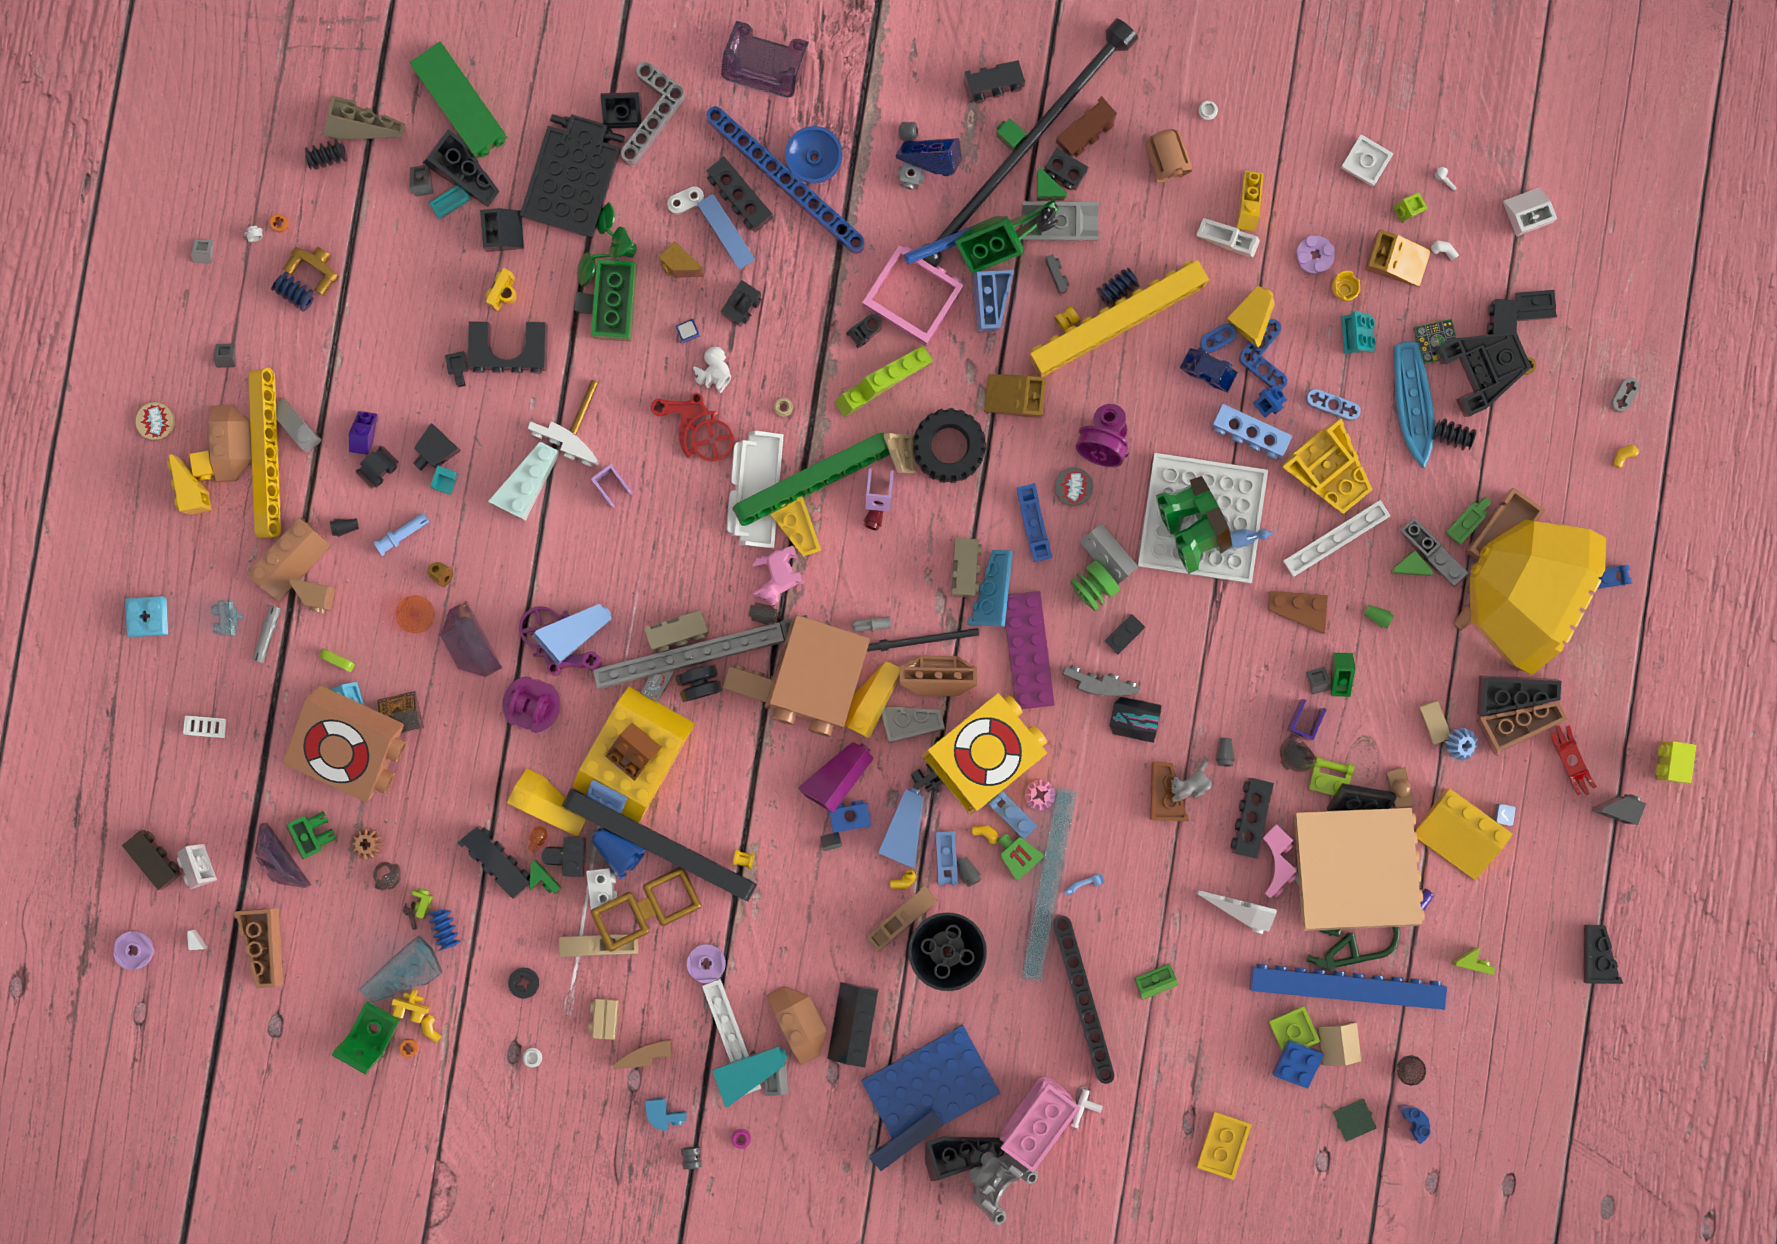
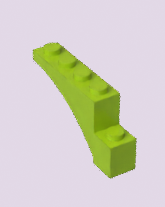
[835,346,933,418]

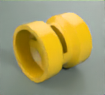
[1054,306,1081,332]

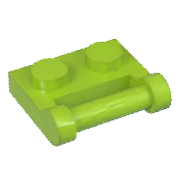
[1308,756,1354,796]

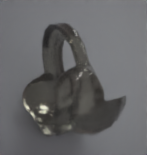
[373,862,401,891]

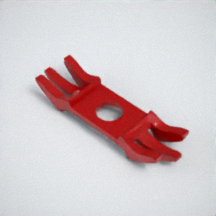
[1550,725,1597,795]

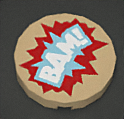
[136,402,175,441]

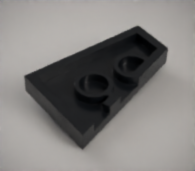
[1327,783,1396,812]
[1584,925,1623,984]

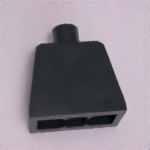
[413,423,461,471]

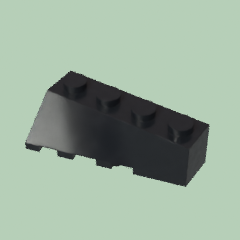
[457,826,530,899]

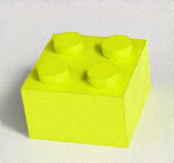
[1655,741,1696,783]

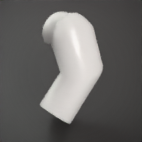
[1431,240,1459,261]

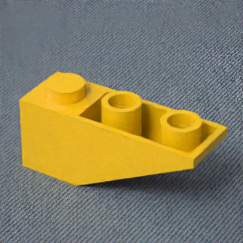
[1236,170,1264,231]

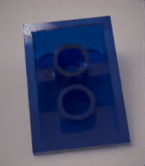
[896,138,962,176]

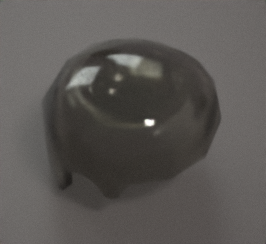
[1397,1055,1426,1086]

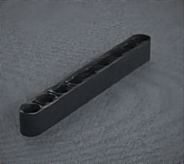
[1053,915,1114,1084]

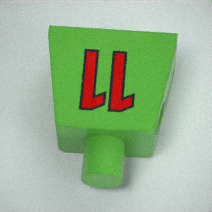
[998,833,1044,881]

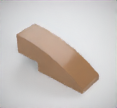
[613,1039,672,1069]

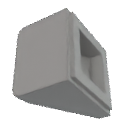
[191,239,214,264]

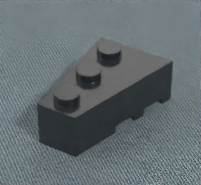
[963,60,1025,104]

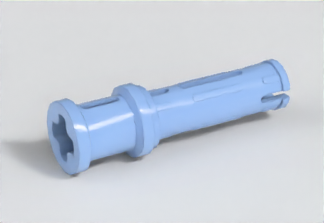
[373,512,430,556]

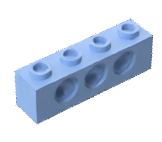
[1211,404,1292,460]

